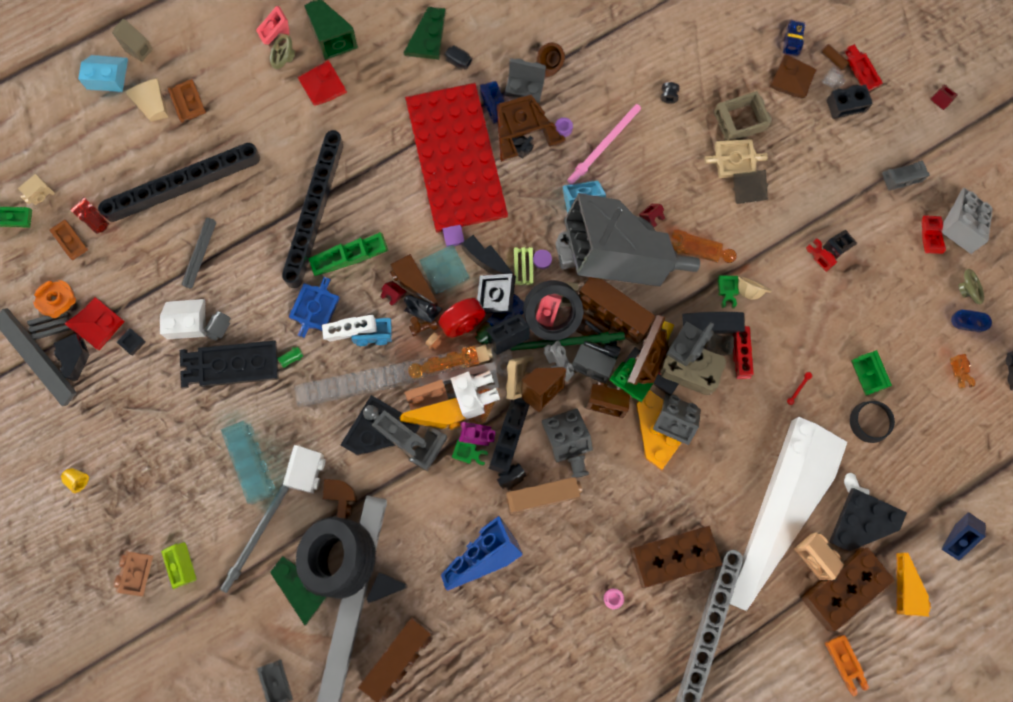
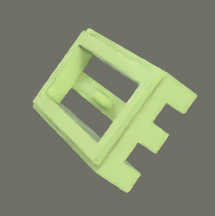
[514,247,533,285]

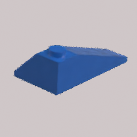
[441,516,523,591]

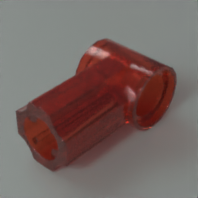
[70,197,109,234]

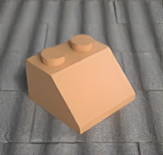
[793,533,844,580]

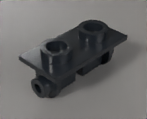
[404,295,443,323]

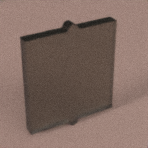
[733,170,769,204]

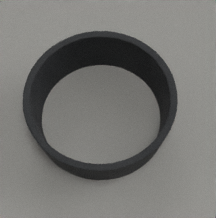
[850,401,895,443]

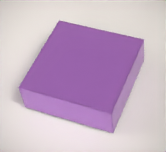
[443,225,464,248]

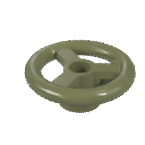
[270,34,295,69]
[959,269,984,304]

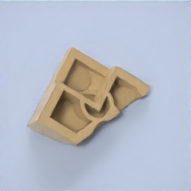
[126,79,169,122]

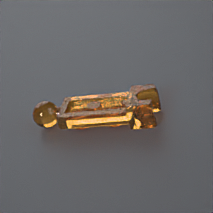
[671,229,737,263]
[408,346,480,379]

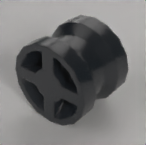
[661,82,680,104]

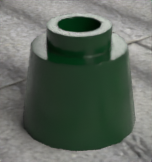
[475,321,491,345]

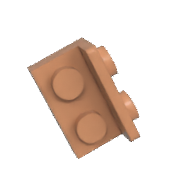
[405,380,449,410]
[113,551,153,597]

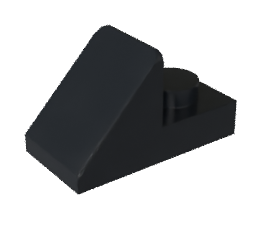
[823,229,858,260]

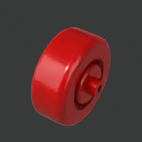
[439,298,485,338]

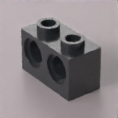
[826,85,873,119]

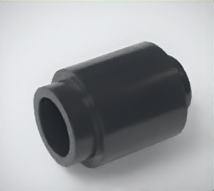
[445,45,473,70]
[496,463,527,491]

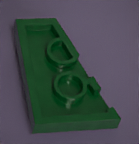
[403,7,446,60]
[270,556,327,626]

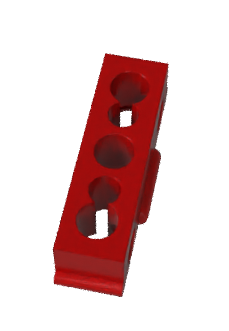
[732,326,754,379]

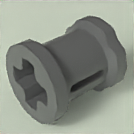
[568,455,589,478]

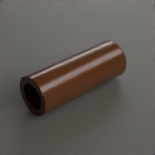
[821,44,849,71]

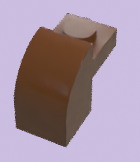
[322,479,357,520]

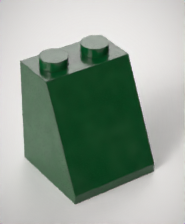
[304,0,358,60]

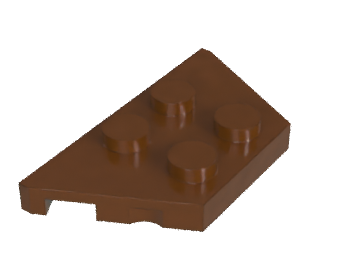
[628,315,669,385]

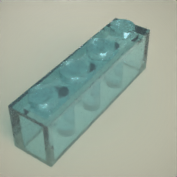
[221,421,275,505]

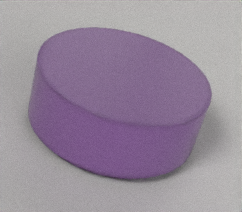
[555,118,573,137]
[533,250,552,270]

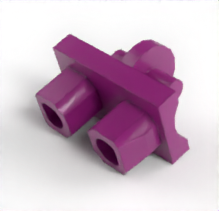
[459,422,496,446]

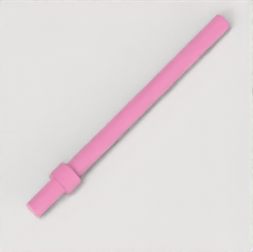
[567,104,641,185]

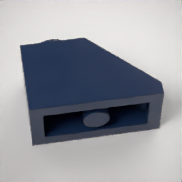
[942,512,986,561]

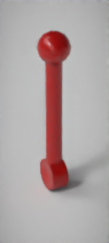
[787,372,813,405]

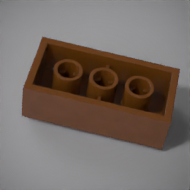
[578,277,656,344]
[630,526,722,588]
[801,547,895,632]
[358,617,433,702]

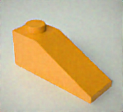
[399,398,466,430]
[896,553,931,617]

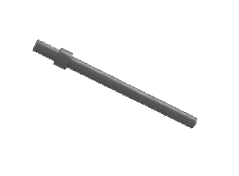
[220,484,289,593]

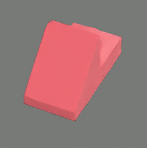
[256,6,289,45]
[536,294,563,327]

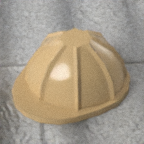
[738,276,772,300]

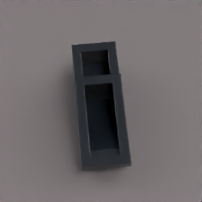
[461,235,513,275]
[682,312,745,335]

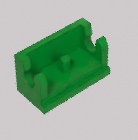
[851,350,892,396]

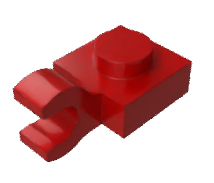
[806,238,837,272]

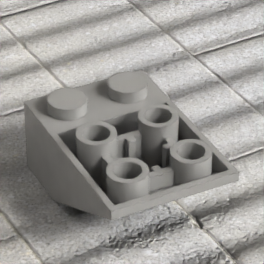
[942,188,993,254]

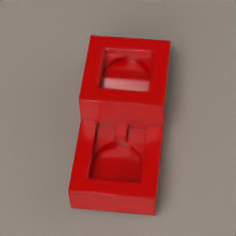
[922,215,946,254]

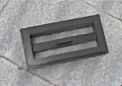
[27,311,72,340]

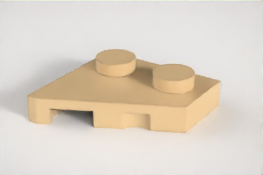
[506,355,533,400]

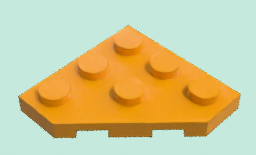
[636,390,682,470]

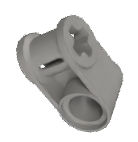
[556,231,576,270]

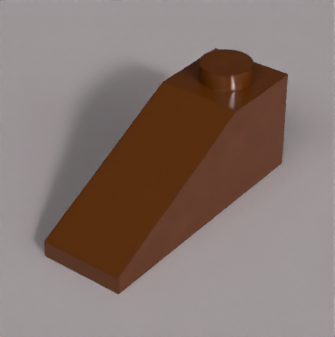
[390,254,438,306]

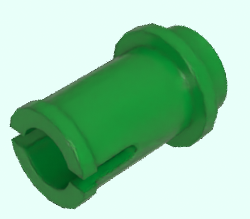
[278,347,304,368]

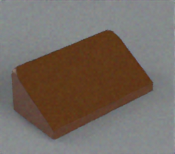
[576,310,610,345]

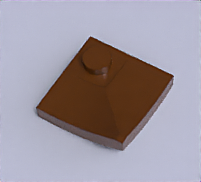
[769,54,817,99]

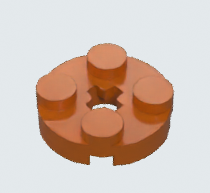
[33,280,76,318]

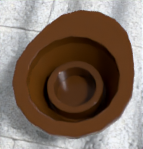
[536,42,565,78]

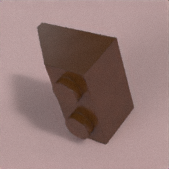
[522,367,567,412]
[586,382,630,418]

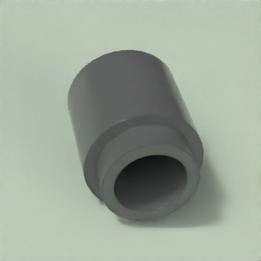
[204,311,231,341]

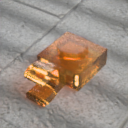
[950,354,976,389]

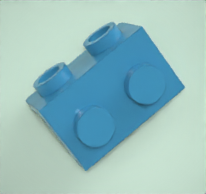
[351,318,392,346]

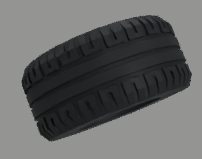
[296,517,376,599]

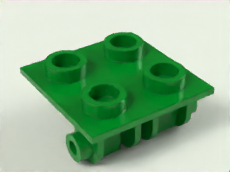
[609,358,654,402]

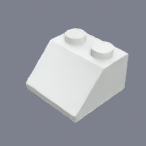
[160,299,206,339]
[283,445,325,494]

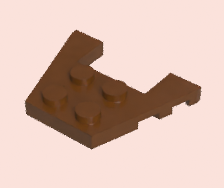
[497,95,566,162]

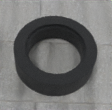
[523,280,583,341]

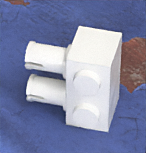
[450,370,500,420]

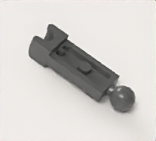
[363,405,427,459]

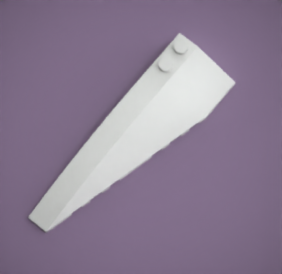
[730,417,847,611]

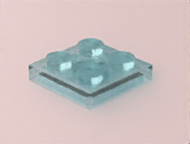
[419,245,470,294]

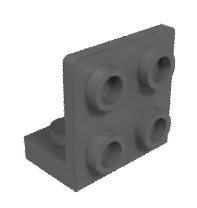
[505,58,546,103]
[666,321,714,366]
[653,394,701,445]
[542,409,593,463]

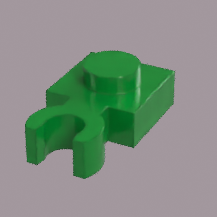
[718,275,739,309]
[451,439,488,466]

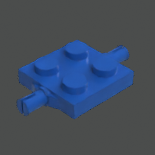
[289,277,340,338]

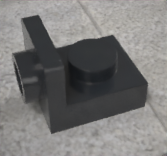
[512,136,534,159]

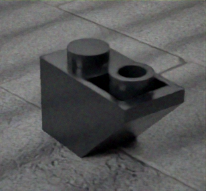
[54,334,90,381]

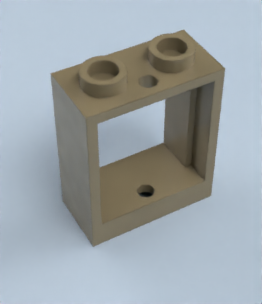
[714,91,771,141]

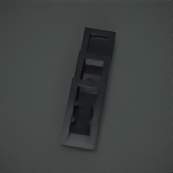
[489,398,530,475]

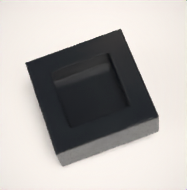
[117,328,146,356]

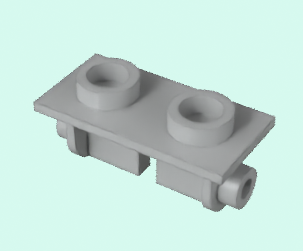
[544,340,575,382]

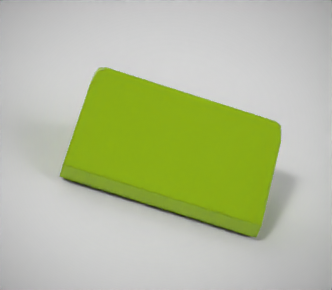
[161,542,197,589]

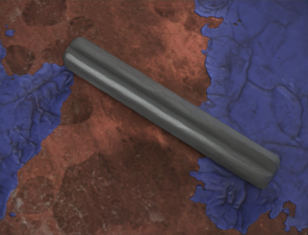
[182,218,216,289]

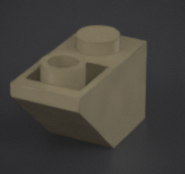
[112,19,153,62]

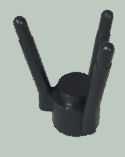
[584,320,621,359]

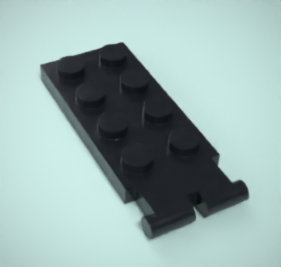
[179,340,279,389]

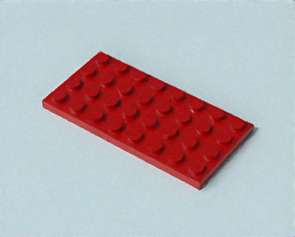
[405,83,508,233]

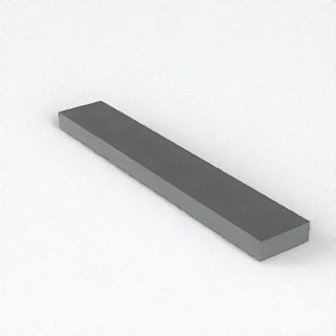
[0,308,77,406]

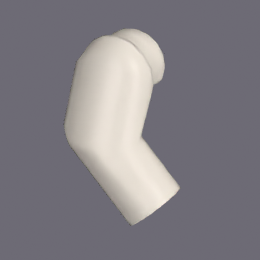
[844,473,869,495]

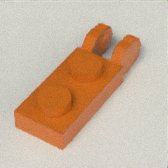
[825,634,869,697]

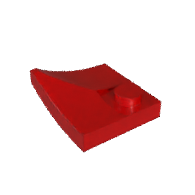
[298,60,347,106]
[65,297,125,351]

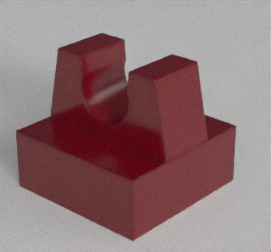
[639,203,665,227]
[380,281,407,306]

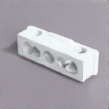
[322,315,377,342]

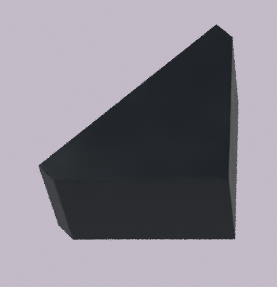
[367,572,408,603]

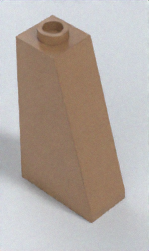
[506,477,582,515]

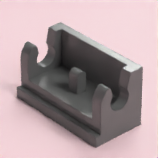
[882,161,930,191]
[572,344,616,384]
[409,426,448,471]
[257,659,293,702]

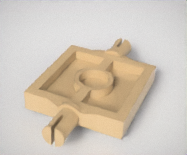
[704,140,768,178]

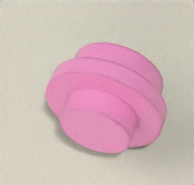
[604,589,624,609]

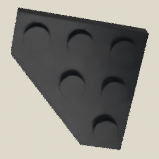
[340,395,421,456]
[829,488,907,551]

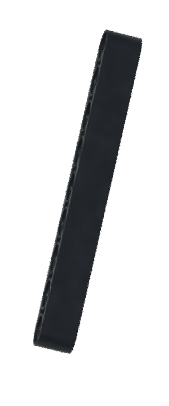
[282,130,344,288]
[98,143,260,222]

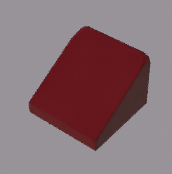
[931,85,958,110]

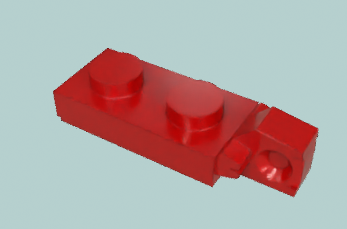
[845,44,883,91]

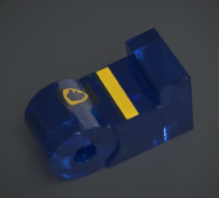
[782,20,805,56]

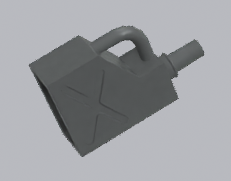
[564,193,700,287]

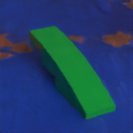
[308,232,389,276]

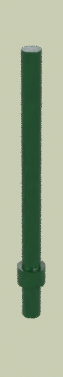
[510,332,625,351]

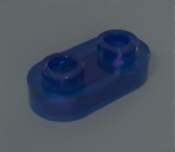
[951,309,992,332]

